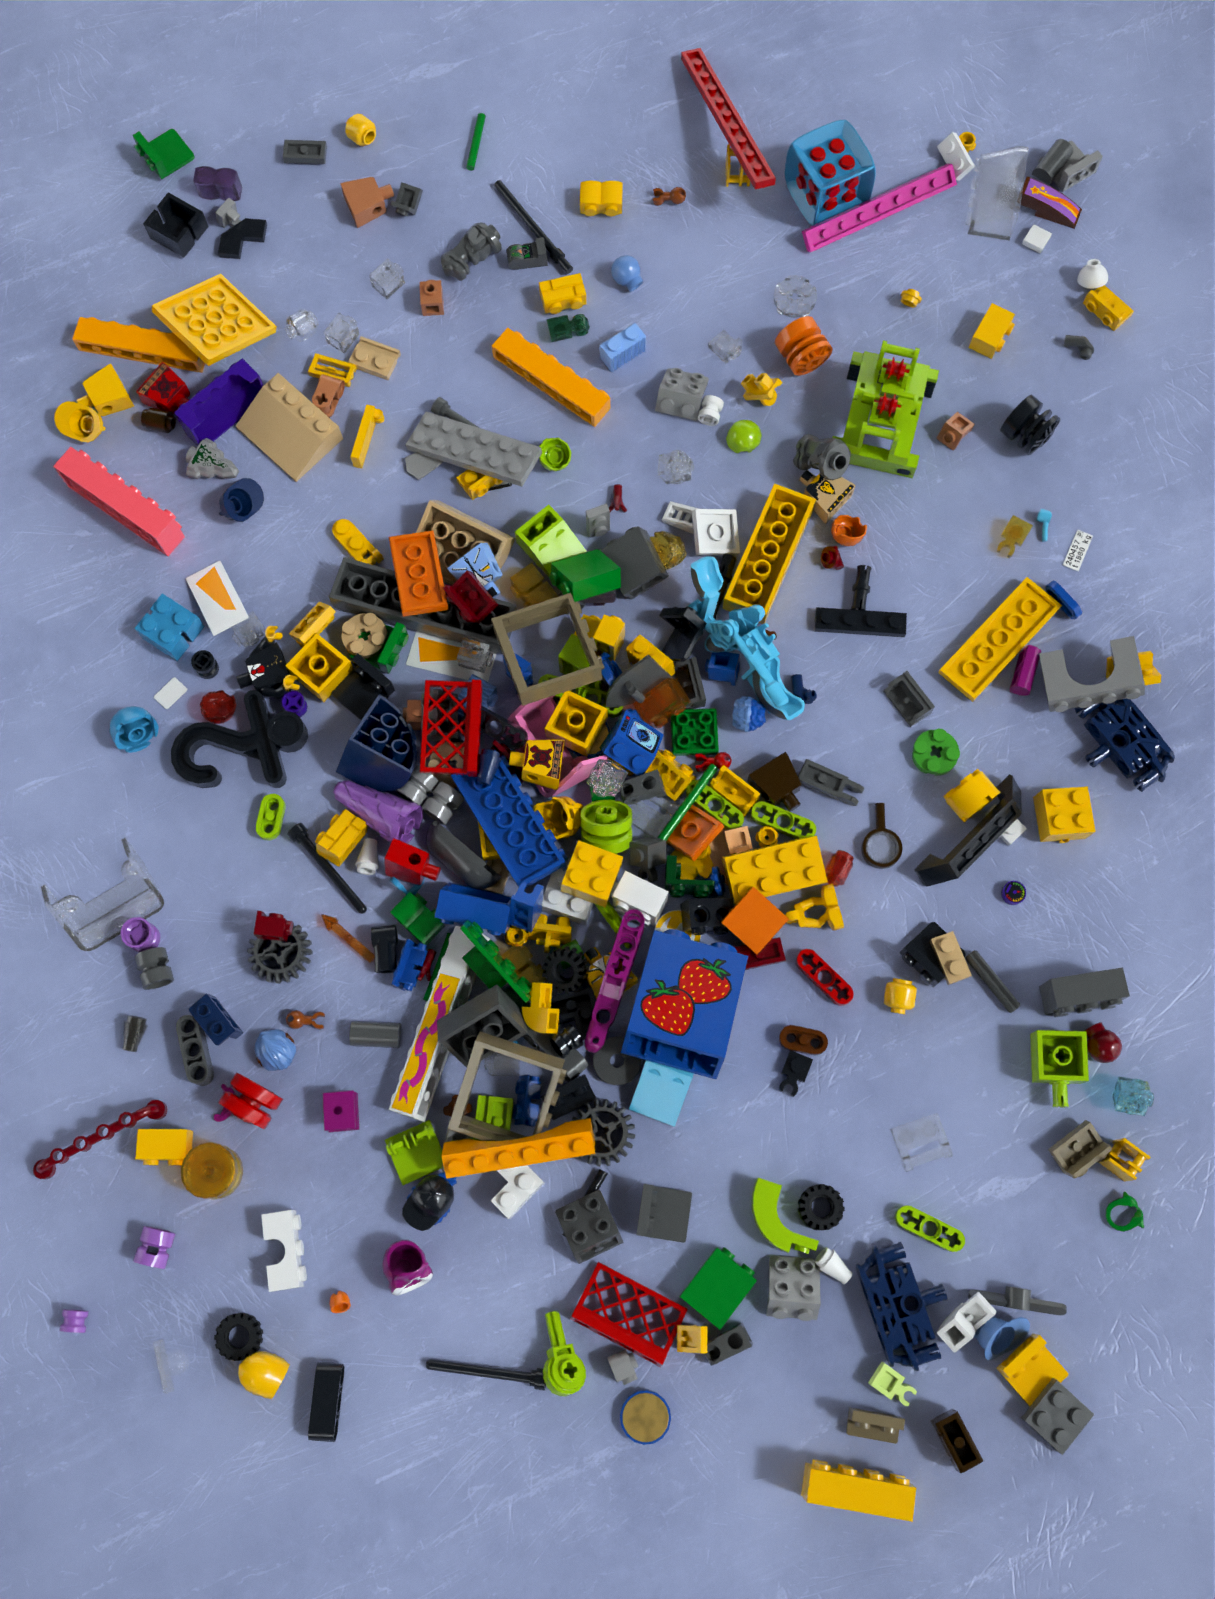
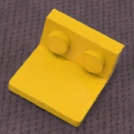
[996,1333,1068,1407]

